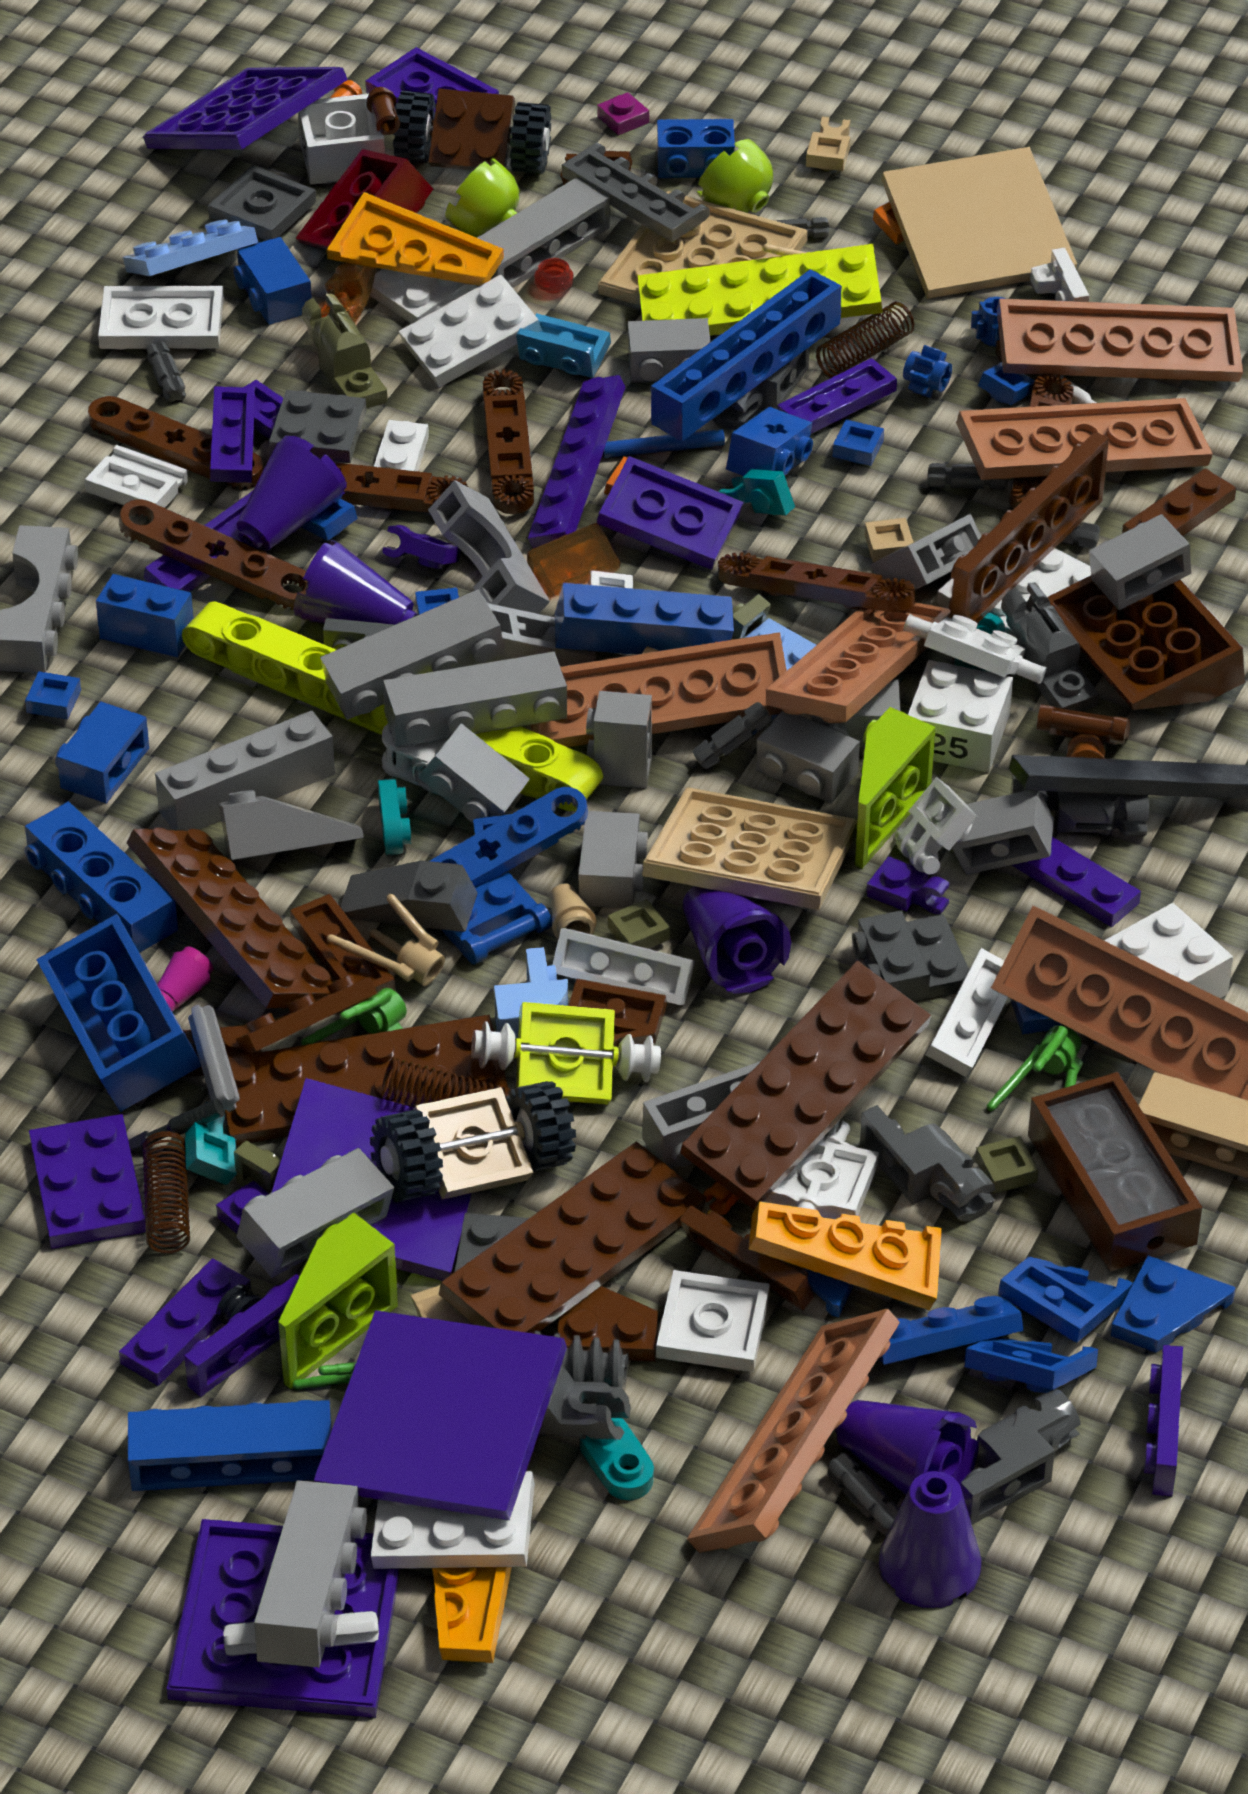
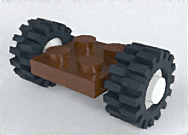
[393,89,552,174]

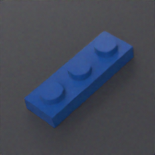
[879,1296,1024,1365]

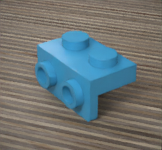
[516,313,611,378]

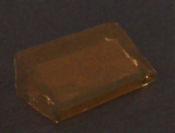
[527,523,620,598]

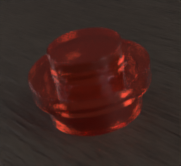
[534,258,574,294]

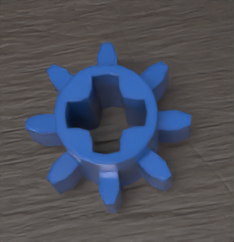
[971,297,1006,347]
[903,345,952,398]

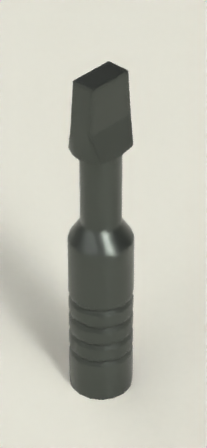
[128,1099,225,1154]

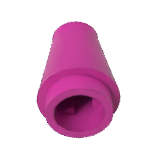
[158,947,214,1011]

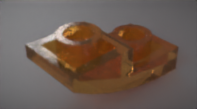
[321,262,376,323]

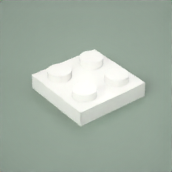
[656,1270,770,1372]

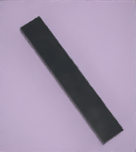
[1008,755,1248,799]

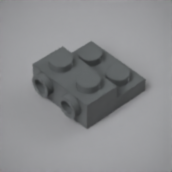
[852,910,969,1002]

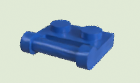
[441,872,552,965]

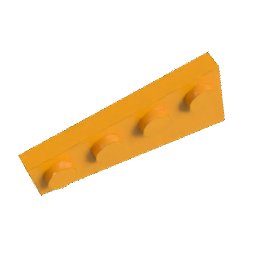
[327,192,504,286]
[749,1202,942,1310]
[432,1567,512,1663]

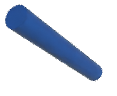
[603,429,725,458]

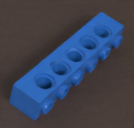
[651,269,842,441]

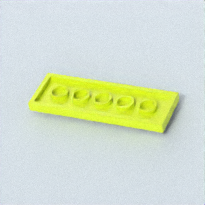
[638,244,883,336]

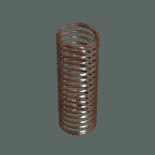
[816,301,915,377]
[381,1057,511,1106]
[143,1131,190,1253]

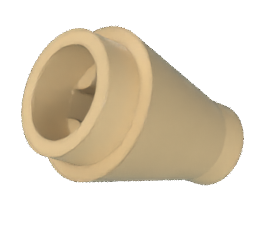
[550,884,597,939]

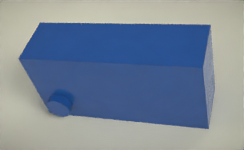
[36,914,201,1112]

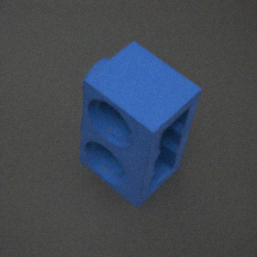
[657,119,735,178]

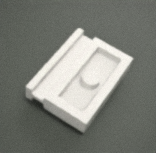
[85,445,188,508]

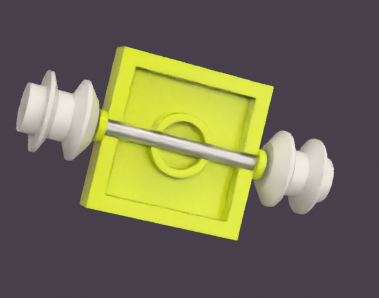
[471,1002,661,1105]

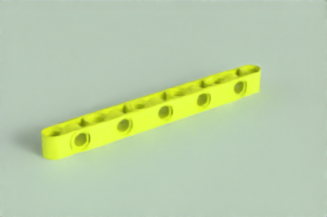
[182,602,603,812]

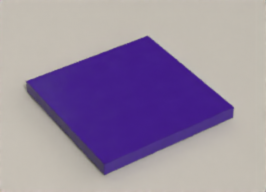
[143,67,348,150]
[271,1078,471,1281]
[314,1310,567,1521]
[167,1519,401,1718]

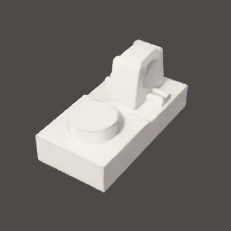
[1030,248,1089,302]

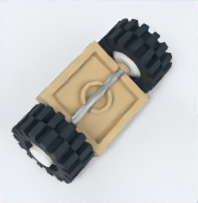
[370,1081,576,1202]

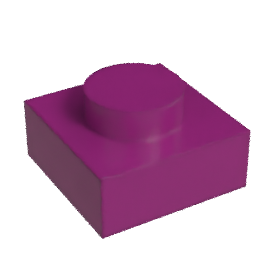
[597,92,649,136]

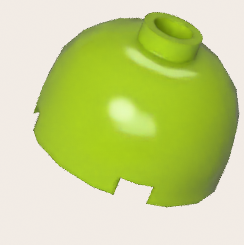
[697,139,773,213]
[445,158,520,237]

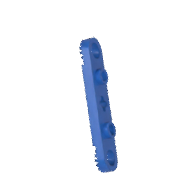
[430,787,588,887]

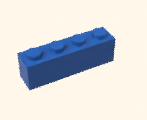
[554,583,734,655]
[128,1400,332,1491]

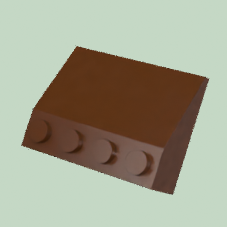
[1048,575,1245,710]

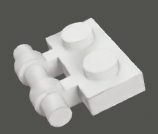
[895,777,978,874]

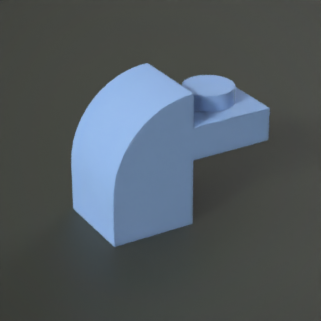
[494,947,568,1039]

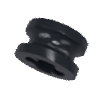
[216,1284,262,1324]

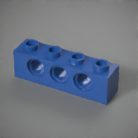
[24,801,178,952]

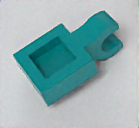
[719,469,795,516]
[185,1102,237,1185]

